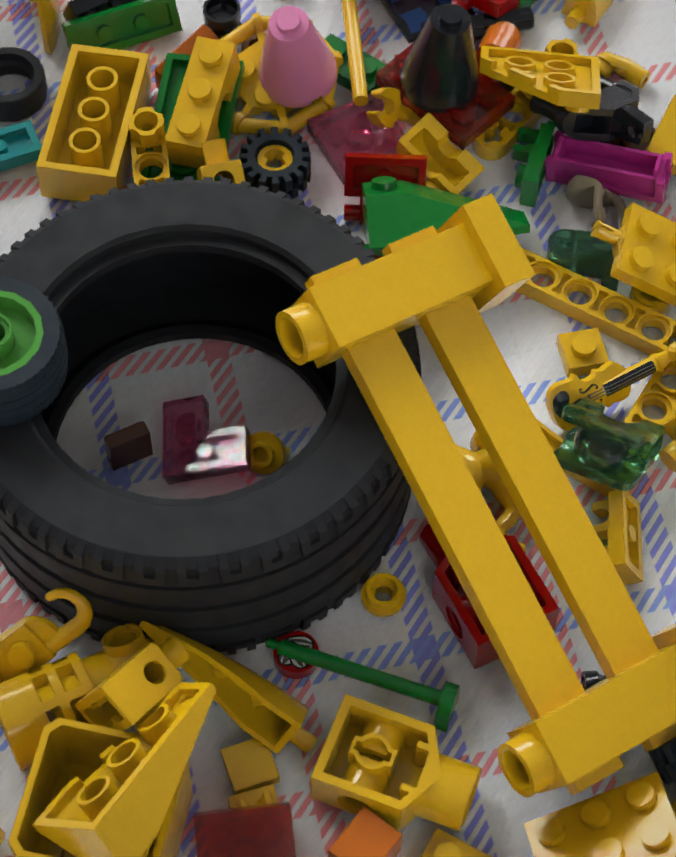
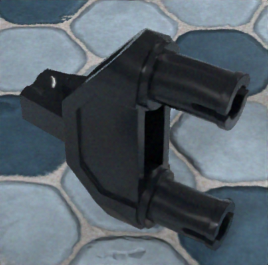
[530,74,654,145]

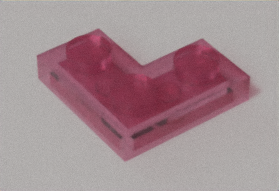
[162,395,251,485]

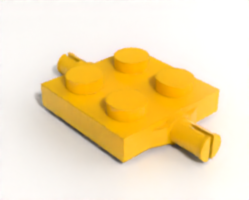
[591,202,676,307]

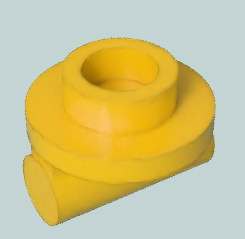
[242,431,291,474]

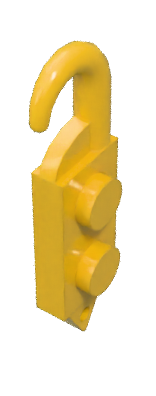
[0,587,93,683]

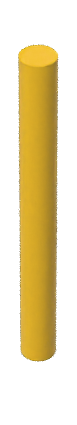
[341,0,369,106]

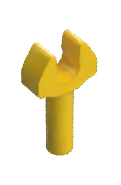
[366,87,423,128]

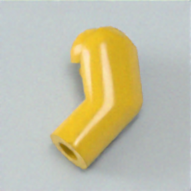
[596,52,651,89]

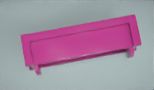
[545,130,673,204]

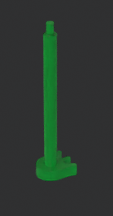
[266,638,460,733]

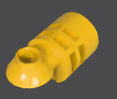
[0,623,159,771]

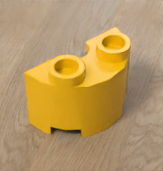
[396,112,485,194]

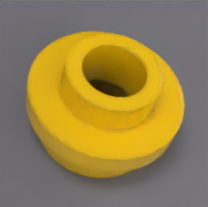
[361,573,406,617]

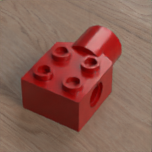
[419,523,560,669]

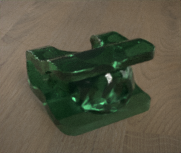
[554,398,666,491]

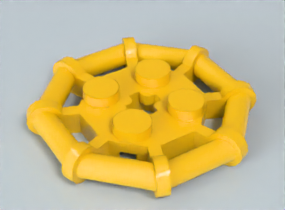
[215,12,343,137]

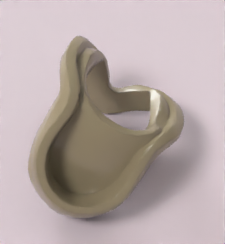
[565,175,627,246]

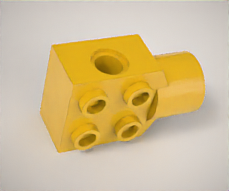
[311,694,482,832]

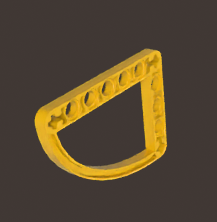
[516,247,676,497]

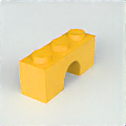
[164,36,241,169]

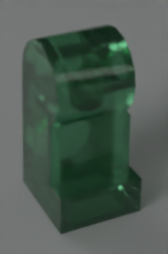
[546,229,618,291]

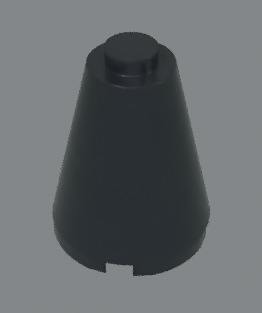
[400,3,479,113]

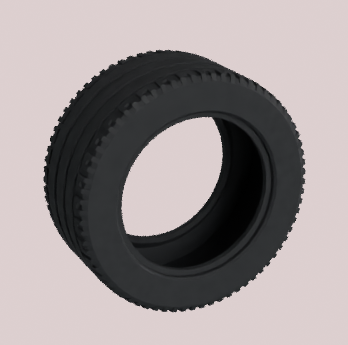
[0,177,422,655]

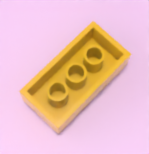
[36,44,152,202]

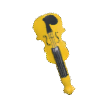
[546,343,676,431]

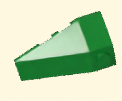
[362,176,530,256]

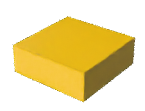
[220,738,280,795]

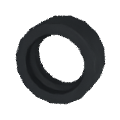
[0,47,47,122]

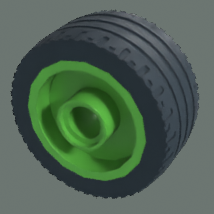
[0,276,68,427]

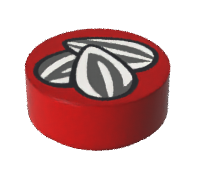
[273,631,319,679]

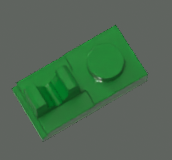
[512,121,555,208]

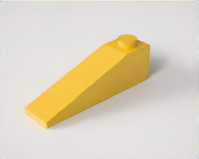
[33,682,217,857]

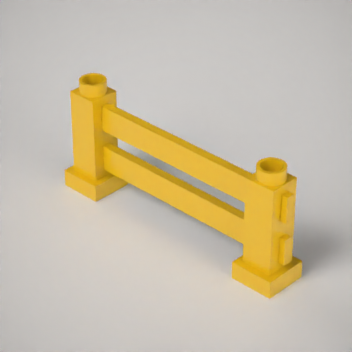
[275,193,676,798]

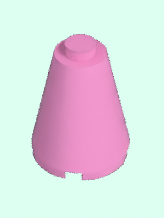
[258,6,337,108]

